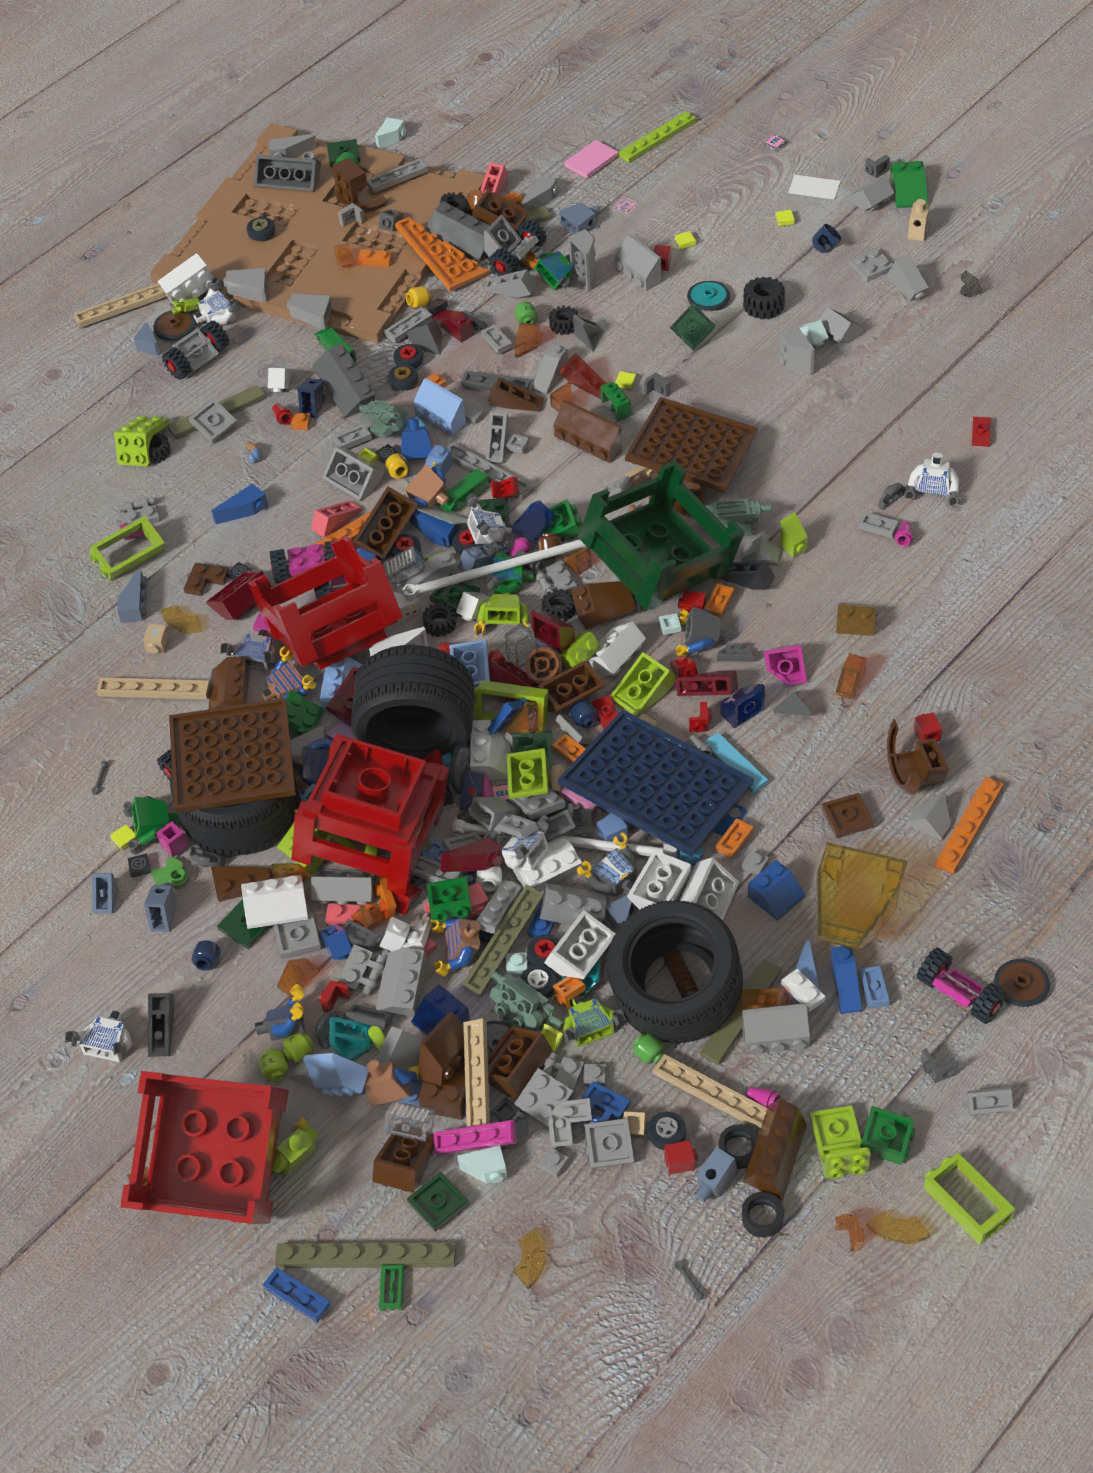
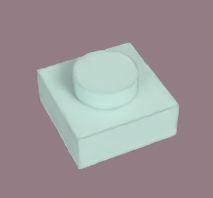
[659,613,681,635]
[506,952,527,975]

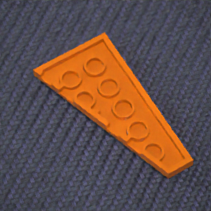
[395,217,490,292]

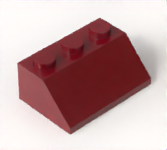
[206,570,272,620]
[489,660,540,708]

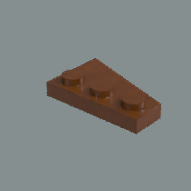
[211,866,275,902]

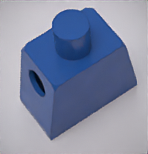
[401,418,433,459]

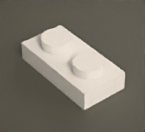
[781,969,826,1012]

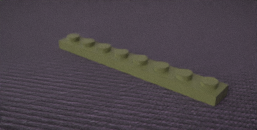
[275,1242,456,1268]

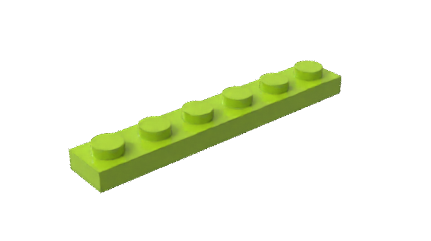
[619,111,696,163]

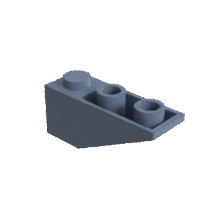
[458,542,511,572]
[117,569,147,623]

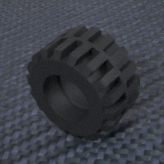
[743,277,785,319]

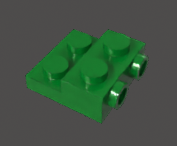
[536,499,583,540]
[286,690,324,737]
[427,876,473,922]
[860,1106,916,1165]

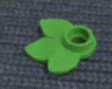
[151,857,188,887]

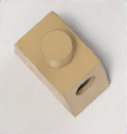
[908,199,930,241]

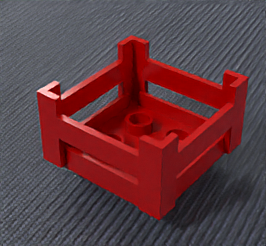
[248,535,403,670]
[291,733,449,895]
[120,1071,289,1224]

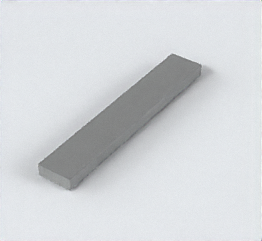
[447,442,533,500]

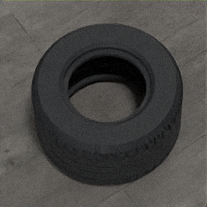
[351,645,474,760]
[170,771,299,856]
[607,900,743,1044]

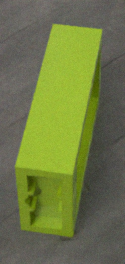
[89,516,165,581]
[473,680,549,732]
[924,1152,1015,1245]

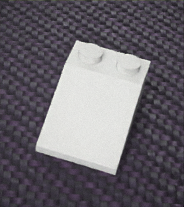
[369,627,428,657]

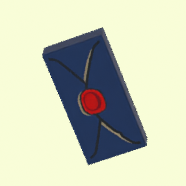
[459,770,485,810]

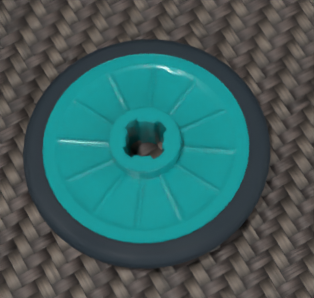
[687,281,730,311]

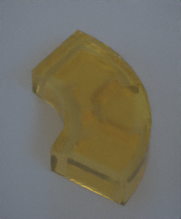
[160,605,202,633]
[866,1211,930,1244]
[514,1228,545,1289]

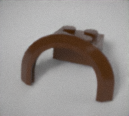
[332,158,388,210]
[887,719,949,795]

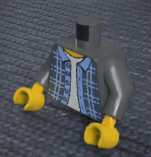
[577,833,637,896]

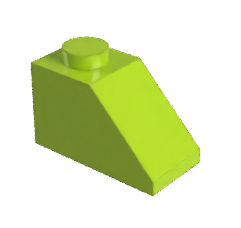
[779,513,808,558]

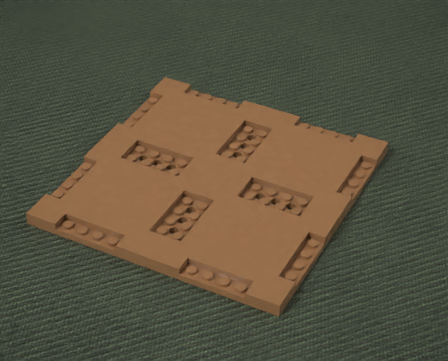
[150,123,485,344]

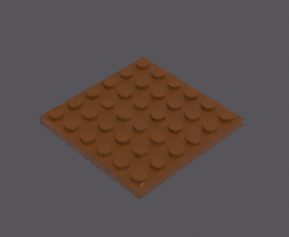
[625,397,758,493]
[169,698,296,813]

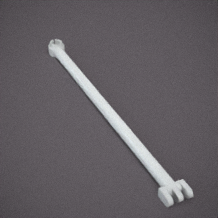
[403,540,586,601]
[451,819,678,859]

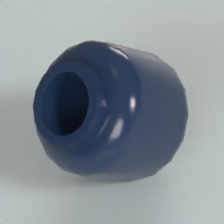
[570,700,598,728]
[191,940,221,971]

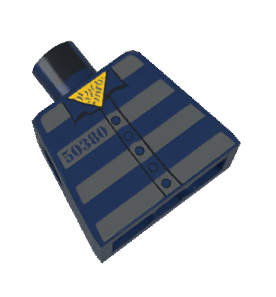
[298,378,325,418]

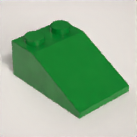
[890,161,928,208]

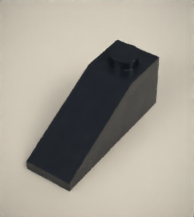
[719,561,775,590]
[148,993,174,1057]

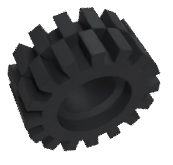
[440,192,469,213]
[549,305,578,335]
[149,432,171,464]
[542,589,575,622]
[422,603,456,637]

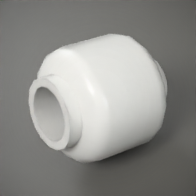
[476,866,502,892]

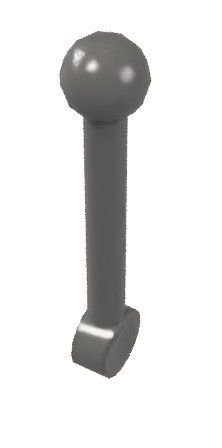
[91,761,108,795]
[675,1261,704,1301]

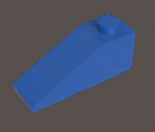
[211,483,268,524]
[409,509,458,548]
[830,945,862,1014]

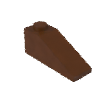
[487,377,544,412]

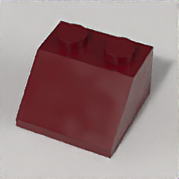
[530,610,575,653]

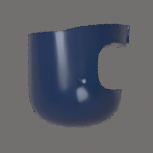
[812,224,842,253]

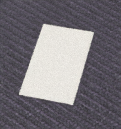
[788,175,840,200]
[416,506,468,524]

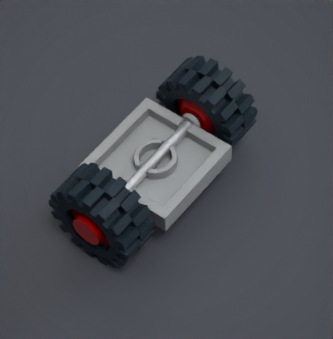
[488,220,547,277]
[162,320,230,379]

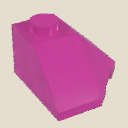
[764,644,807,686]

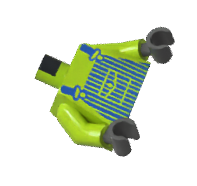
[563,995,627,1048]

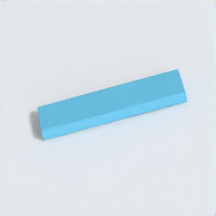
[704,732,768,793]

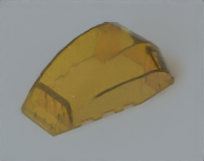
[816,842,908,951]

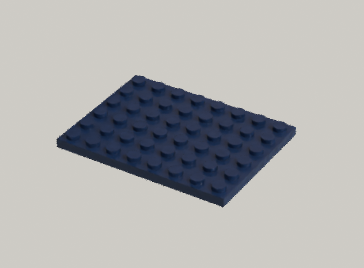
[558,709,754,857]

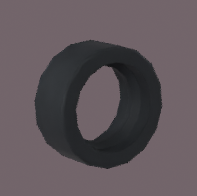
[718,1124,758,1169]
[742,1192,784,1238]

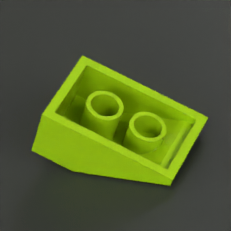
[610,652,676,717]
[506,748,550,799]

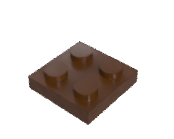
[822,793,874,838]

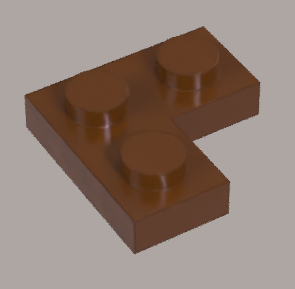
[183,562,229,596]

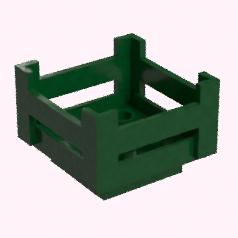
[578,461,745,611]

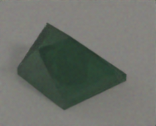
[669,303,717,351]

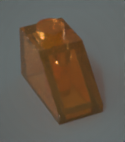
[514,323,543,358]
[835,653,867,700]
[741,988,789,1011]

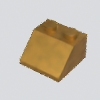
[836,603,876,636]

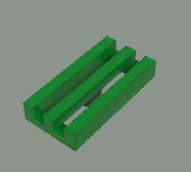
[379,1265,405,1311]

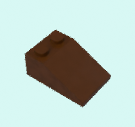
[571,581,636,630]
[418,1060,466,1120]
[372,1125,434,1193]

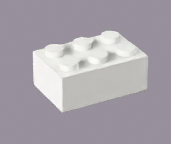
[157,253,213,308]

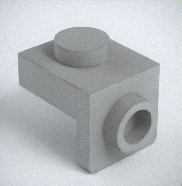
[338,203,364,227]

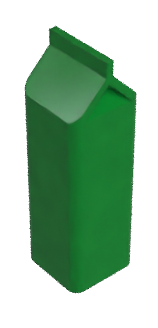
[314,327,357,362]
[437,469,489,513]

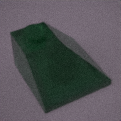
[512,730,553,770]

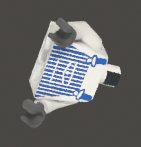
[194,277,240,325]
[904,452,960,505]
[466,493,512,544]
[501,815,551,871]
[65,1011,132,1062]

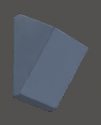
[134,322,160,355]
[92,873,118,913]
[605,894,634,931]

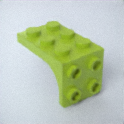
[114,415,169,466]
[809,1105,871,1179]

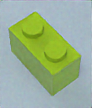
[559,631,602,670]

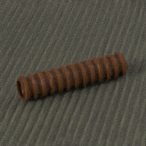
[663,951,698,998]

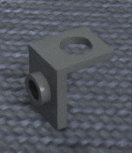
[921,1048,959,1083]

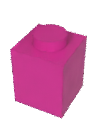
[157,822,188,857]

